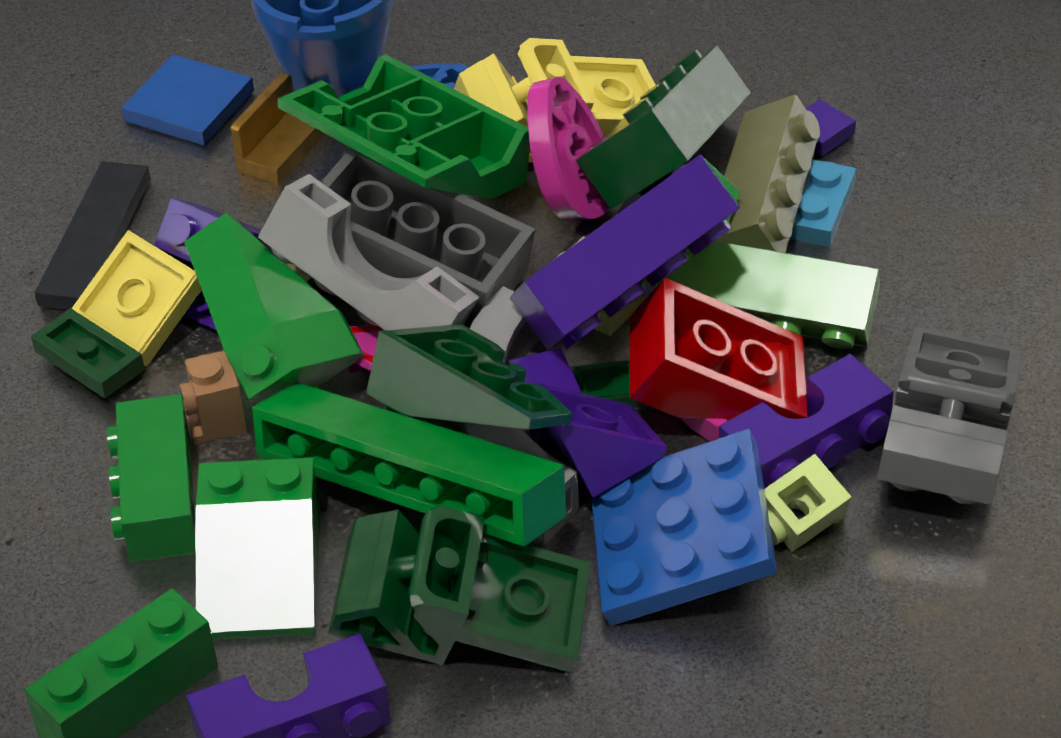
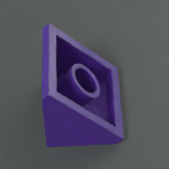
[530,381,667,497]

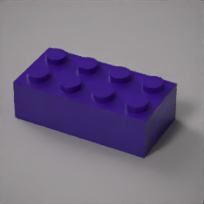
[510,154,740,350]

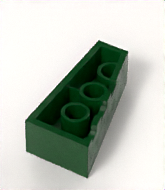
[576,45,751,210]

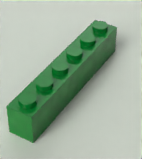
[252,382,566,546]

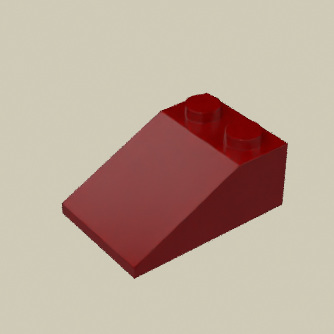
[630,277,808,420]

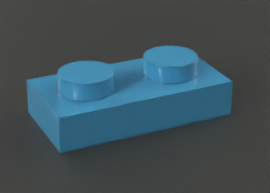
[789,160,857,247]

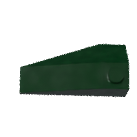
[366,324,572,429]

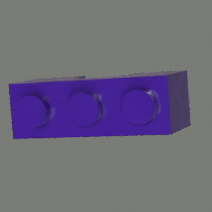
[719,354,894,489]
[186,633,391,738]

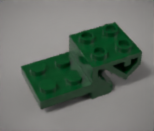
[328,506,591,672]

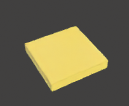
[72,230,202,367]

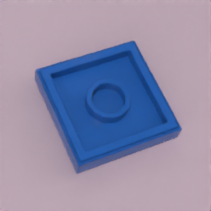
[121,54,254,146]

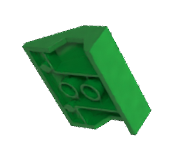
[277,54,530,199]

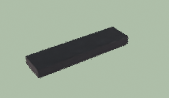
[34,161,151,310]

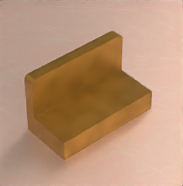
[231,72,325,185]

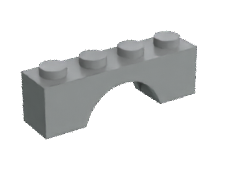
[258,174,480,330]

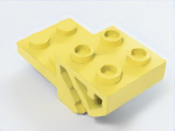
[454,38,655,162]

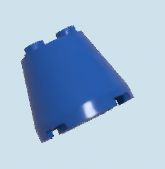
[251,0,395,97]

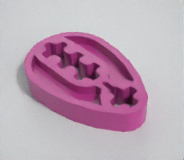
[527,77,609,222]

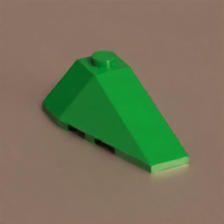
[184,212,365,404]

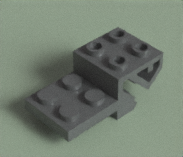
[877,326,1021,505]

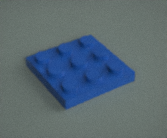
[592,429,777,626]

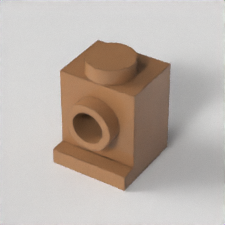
[179,350,247,445]

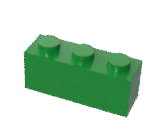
[107,394,196,563]
[24,588,218,738]

